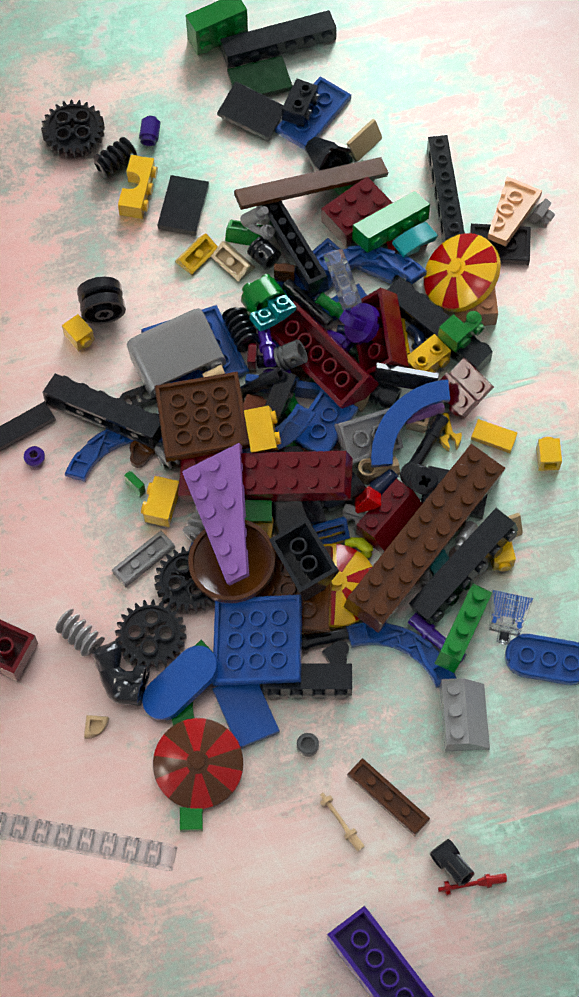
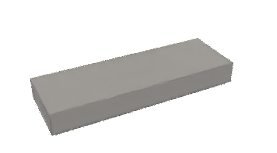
[112,530,175,587]

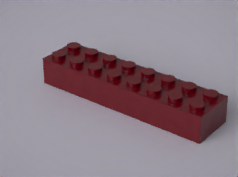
[178,451,353,503]

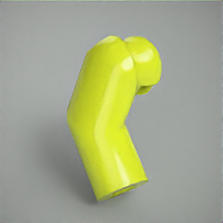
[345,537,373,558]

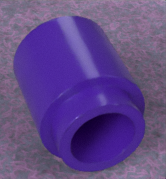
[139,116,161,147]

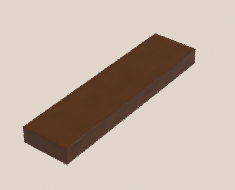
[347,758,430,836]

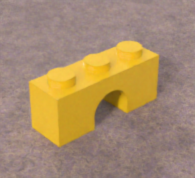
[118,155,158,219]

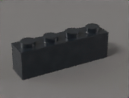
[263,663,352,699]

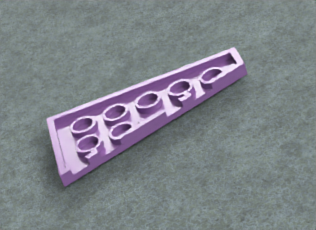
[182,443,249,586]

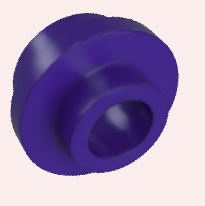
[24,446,45,467]

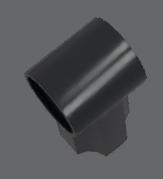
[429,839,474,886]

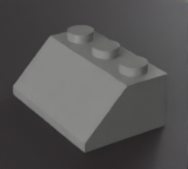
[440,678,490,752]

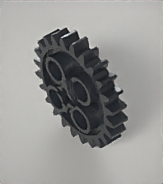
[41,100,105,158]
[154,546,214,614]
[115,599,187,670]

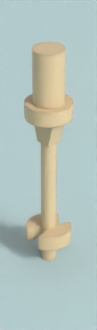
[320,793,365,852]

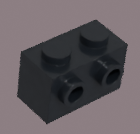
[282,78,320,127]

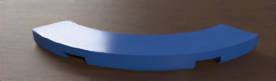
[316,246,427,284]
[371,380,450,467]
[217,403,316,454]
[65,429,163,482]
[346,622,457,688]

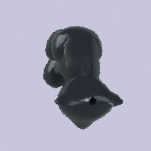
[91,641,150,706]

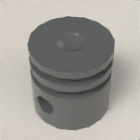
[274,340,308,371]

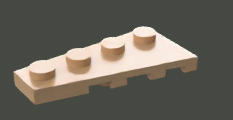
[488,176,542,246]

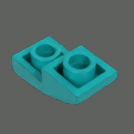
[392,222,438,257]
[250,294,296,332]

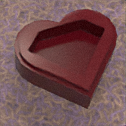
[247,343,258,370]

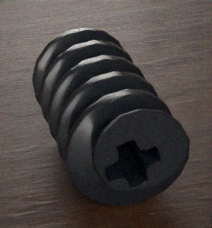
[94,137,137,178]
[222,307,259,352]
[400,461,438,495]

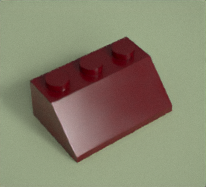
[356,479,423,554]

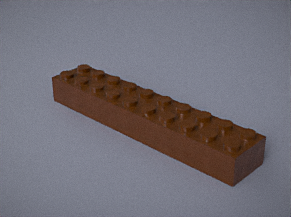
[344,443,506,633]

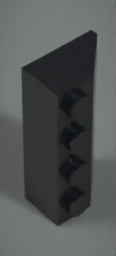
[272,446,326,534]

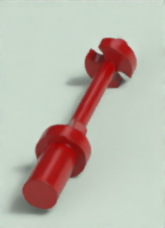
[438,873,507,896]

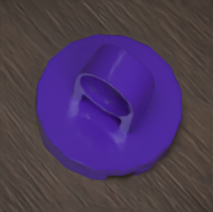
[339,303,380,345]

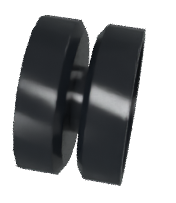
[77,276,126,324]

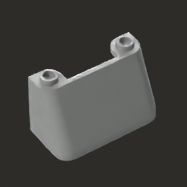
[127,308,226,399]

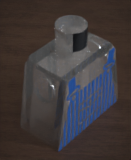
[489,590,533,645]

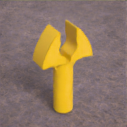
[439,413,462,451]

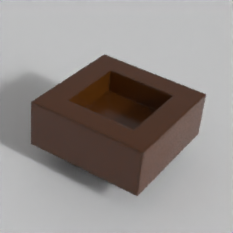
[274,263,295,282]

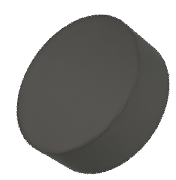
[297,733,319,757]

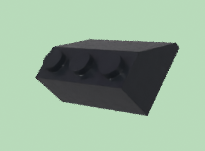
[269,517,339,601]

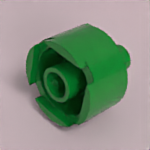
[241,274,286,313]

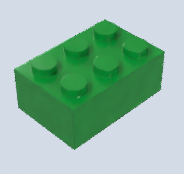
[185,0,248,55]

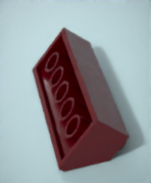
[270,301,379,408]

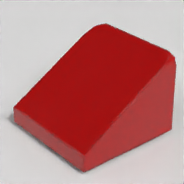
[355,486,381,513]

